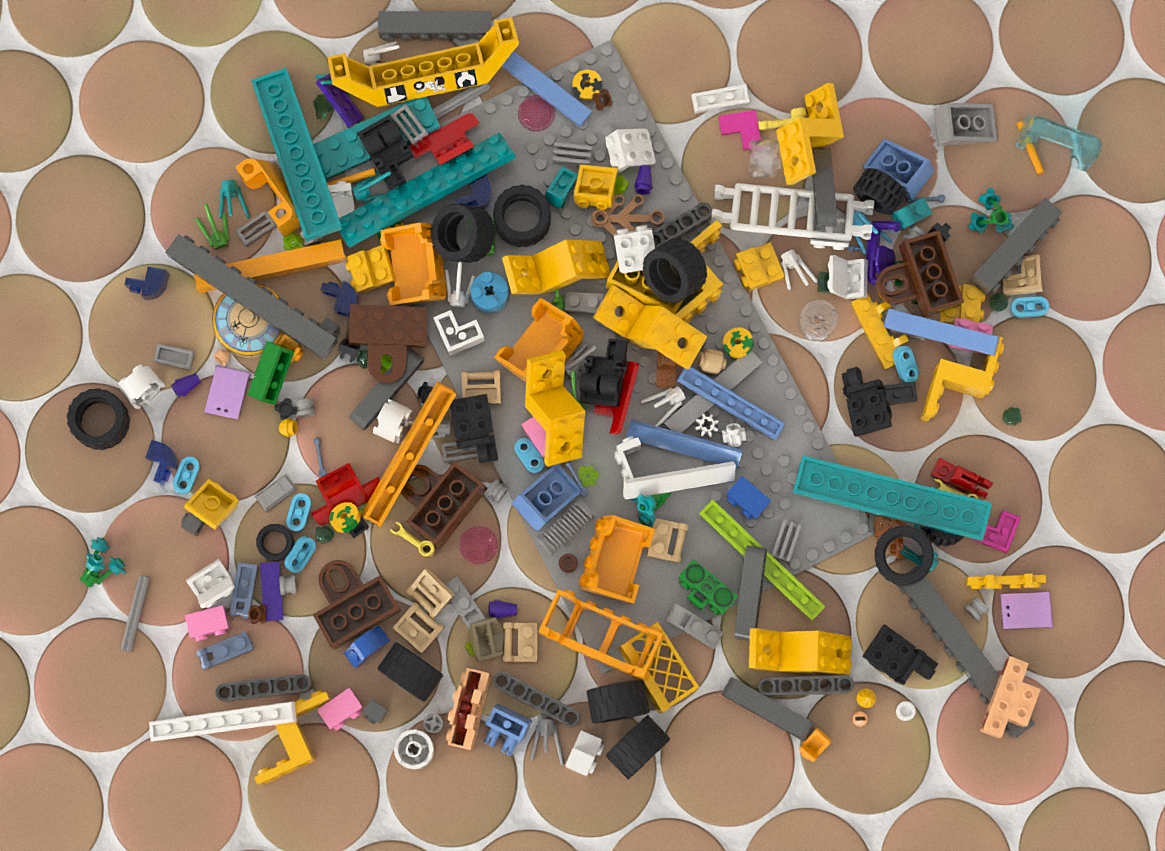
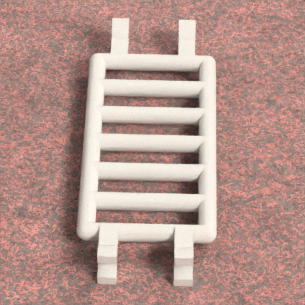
[711,183,874,242]

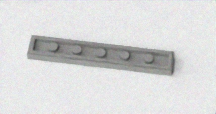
[664,351,762,433]

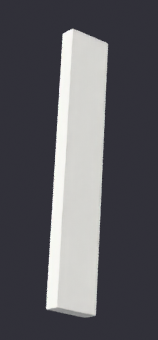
[623,461,736,500]

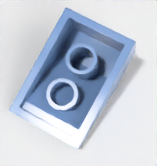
[863,138,934,201]
[511,464,581,532]

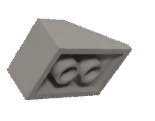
[934,103,997,146]

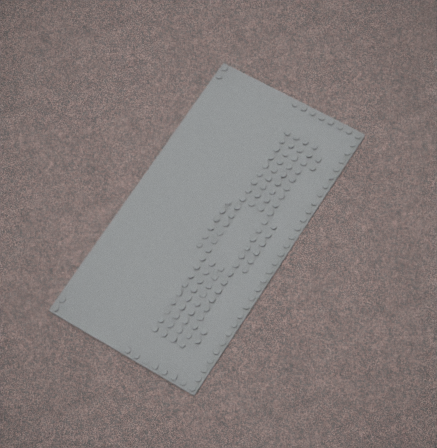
[345,41,874,673]

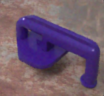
[866,221,901,285]

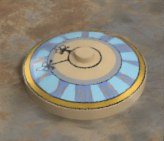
[212,283,284,358]

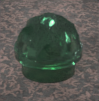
[989,293,1008,312]
[356,350,368,369]
[1002,407,1022,426]
[315,525,334,544]

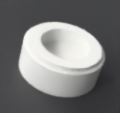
[896,701,916,721]

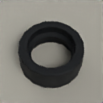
[256,524,294,561]

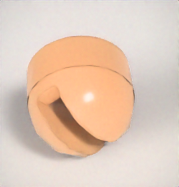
[213,349,230,366]
[852,711,868,727]

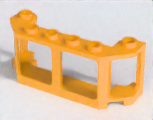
[538,589,667,681]

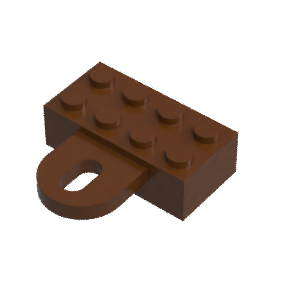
[875,230,964,317]
[348,304,427,383]
[401,462,487,549]
[312,560,401,650]

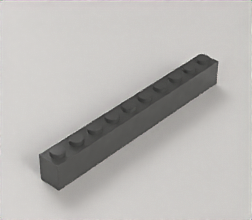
[165,234,338,360]
[896,565,1035,739]

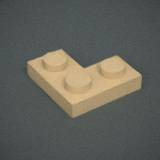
[1003,254,1043,296]

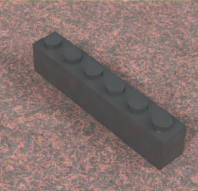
[378,11,491,41]
[969,197,1062,296]

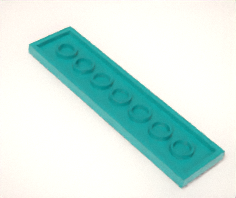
[313,96,441,181]

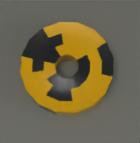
[572,70,602,100]

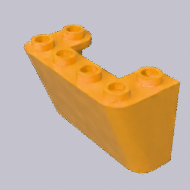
[235,158,301,238]
[579,515,655,604]

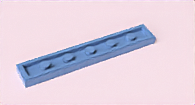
[501,51,592,127]
[884,309,1000,356]
[677,366,786,440]
[626,419,743,469]

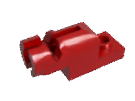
[930,458,993,500]

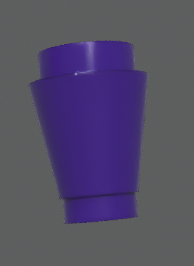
[634,165,653,195]
[171,373,201,398]
[488,599,517,618]

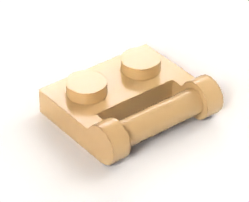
[461,370,501,404]
[647,518,689,563]
[406,568,455,619]
[393,602,445,653]
[502,622,538,662]

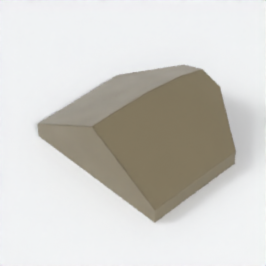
[470,617,504,662]

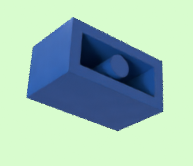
[726,476,771,520]

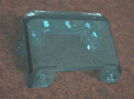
[1015,113,1102,172]

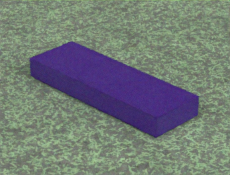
[316,73,364,128]
[260,562,284,622]

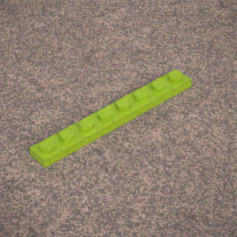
[699,499,825,621]

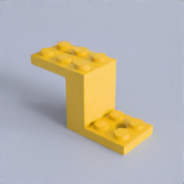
[776,83,844,185]
[672,220,723,324]
[502,240,610,294]
[593,285,707,370]
[920,336,1005,422]
[525,350,585,467]
[749,628,852,675]
[254,690,332,785]

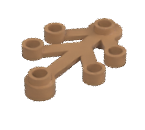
[591,194,665,237]

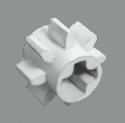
[695,414,718,438]
[722,423,746,447]

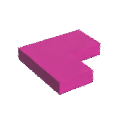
[718,110,762,150]
[971,510,1021,554]

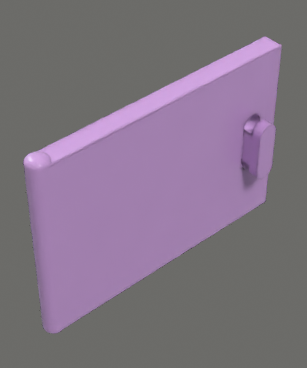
[204,365,251,420]
[1000,591,1053,629]

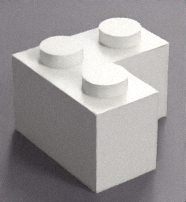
[433,310,485,356]
[565,731,604,777]

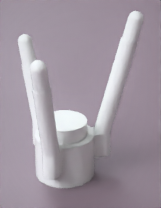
[363,41,400,66]
[780,250,818,290]
[445,261,475,308]
[640,386,685,427]

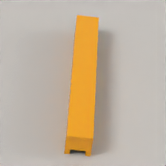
[194,239,347,293]
[361,381,456,527]

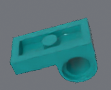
[545,166,578,210]
[890,197,933,231]

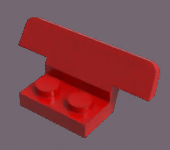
[410,113,480,165]
[593,361,639,435]
[311,463,380,526]

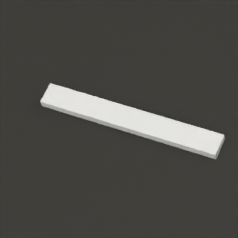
[149,702,297,741]

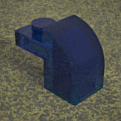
[456,174,492,210]
[124,266,170,300]
[320,281,358,318]
[145,440,178,486]

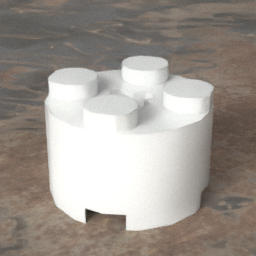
[118,364,165,409]
[373,399,412,444]
[394,730,435,770]

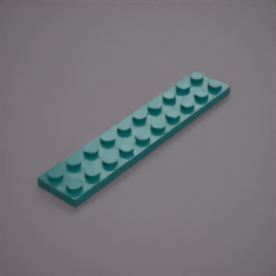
[251,68,343,242]
[339,132,516,248]
[793,456,992,541]

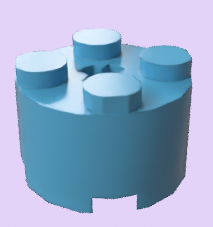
[471,272,509,314]

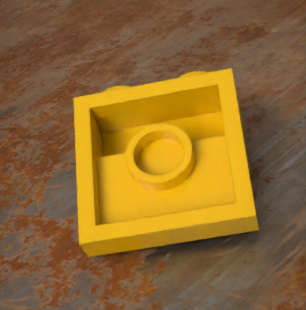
[574,165,618,210]
[734,242,785,292]
[345,245,396,294]
[939,284,985,324]
[184,479,239,530]

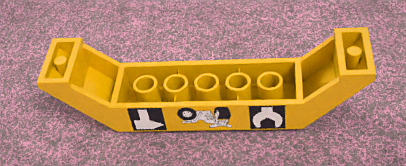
[327,17,519,107]

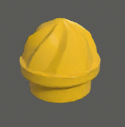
[279,418,298,437]
[856,688,876,708]

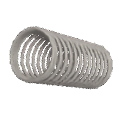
[536,499,595,556]

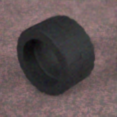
[493,185,551,247]
[431,203,495,263]
[643,238,707,303]
[66,388,130,450]
[874,525,934,586]
[377,642,443,702]
[586,680,650,724]
[606,715,670,779]

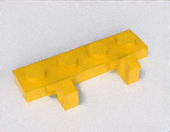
[850,294,909,371]
[965,574,1046,590]

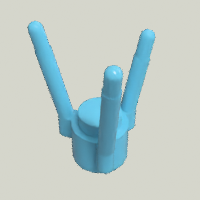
[853,211,892,255]

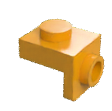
[278,334,304,364]
[799,727,832,762]

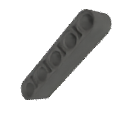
[812,148,837,227]
[652,202,712,248]
[349,347,425,430]
[734,545,767,641]
[493,672,580,727]
[215,674,313,702]
[757,675,854,696]
[721,677,814,741]

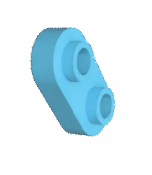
[1010,296,1049,318]
[893,346,919,383]
[514,438,544,474]
[173,457,200,495]
[286,493,312,532]
[285,536,316,573]

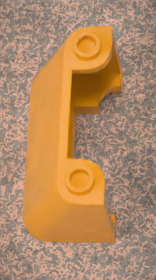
[380,222,447,306]
[494,298,584,383]

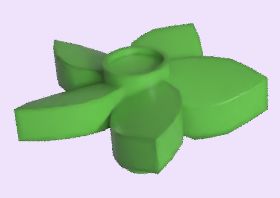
[552,289,565,311]

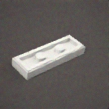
[691,84,750,114]

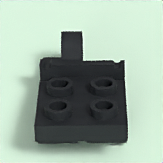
[357,114,414,190]
[579,339,628,407]
[842,367,892,437]
[450,394,498,463]
[862,624,938,685]

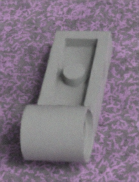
[565,292,622,317]
[445,576,485,630]
[665,603,723,649]

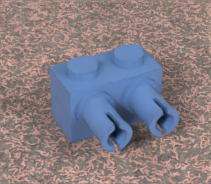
[483,703,533,756]

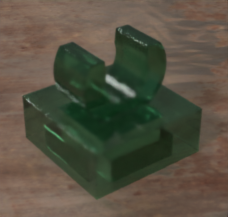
[313,94,334,119]
[817,272,831,293]

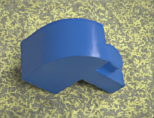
[344,625,390,668]

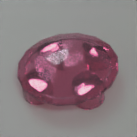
[518,95,555,131]
[460,526,498,564]

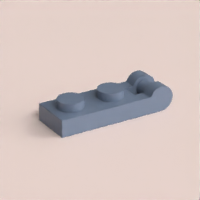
[229,562,258,619]
[196,631,254,670]

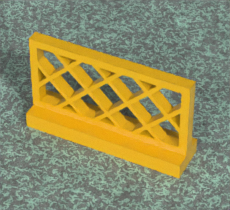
[617,622,699,713]

